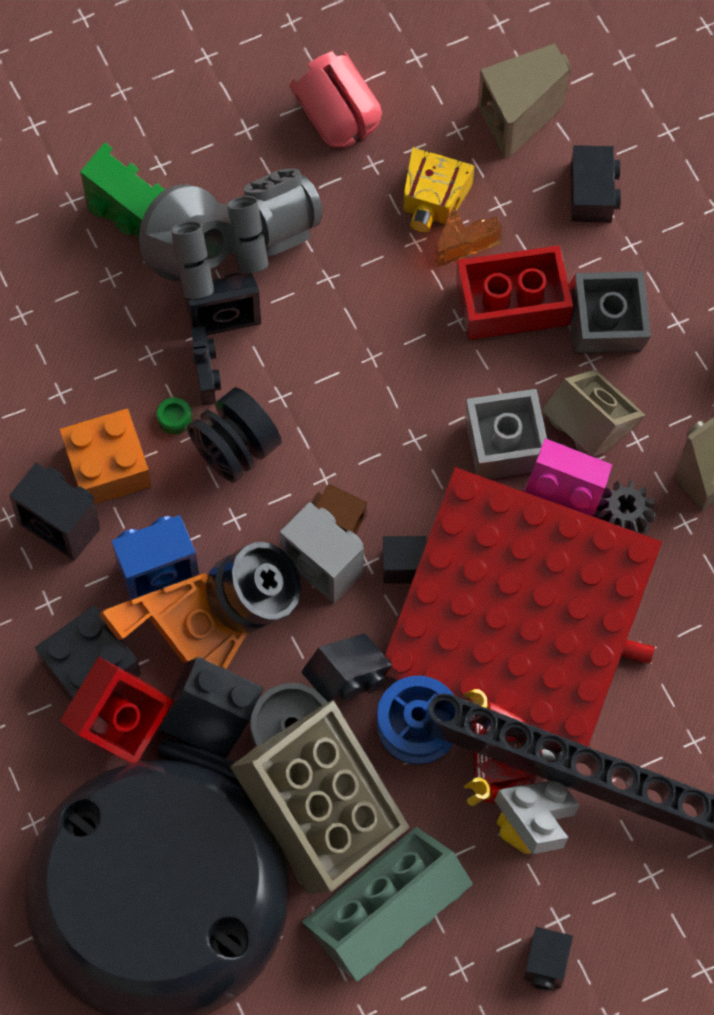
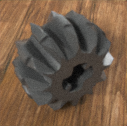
[596,480,656,535]

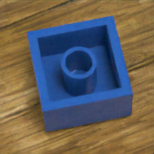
[111,515,199,600]

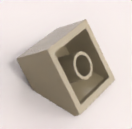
[542,369,646,457]

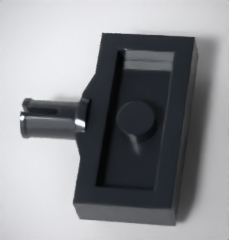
[191,326,222,406]

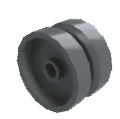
[251,683,327,748]

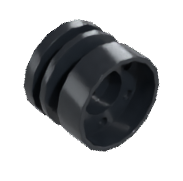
[187,387,282,483]

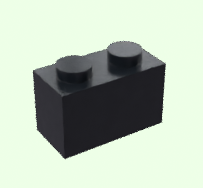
[571,145,621,222]
[301,633,392,703]

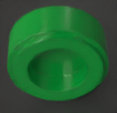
[156,397,192,434]

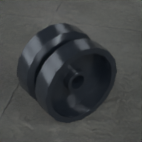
[206,542,301,633]

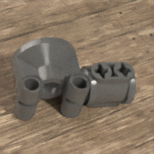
[139,168,322,299]

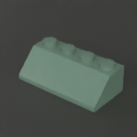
[302,827,473,982]

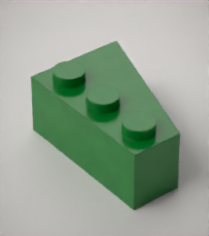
[80,142,165,238]

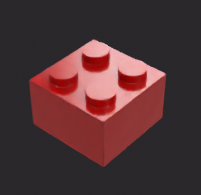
[60,657,174,763]

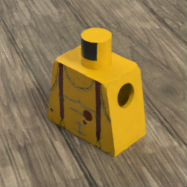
[403,147,475,233]

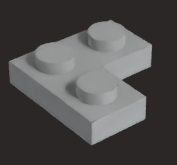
[494,781,579,854]

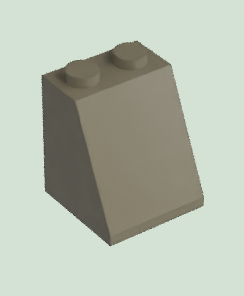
[477,43,571,159]

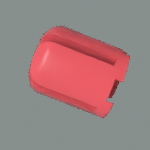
[289,51,382,149]

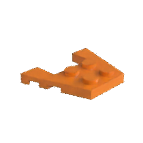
[99,573,247,698]

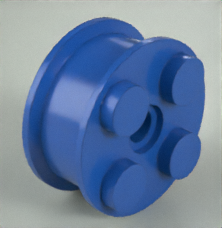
[377,676,453,765]

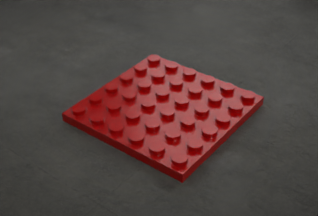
[385,467,662,747]

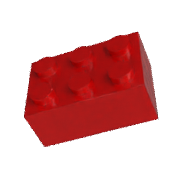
[456,245,573,340]

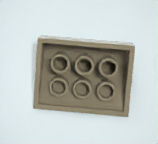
[231,701,410,894]

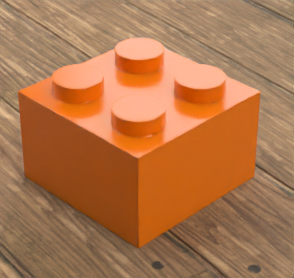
[60,408,152,504]

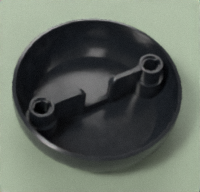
[25,760,289,1015]

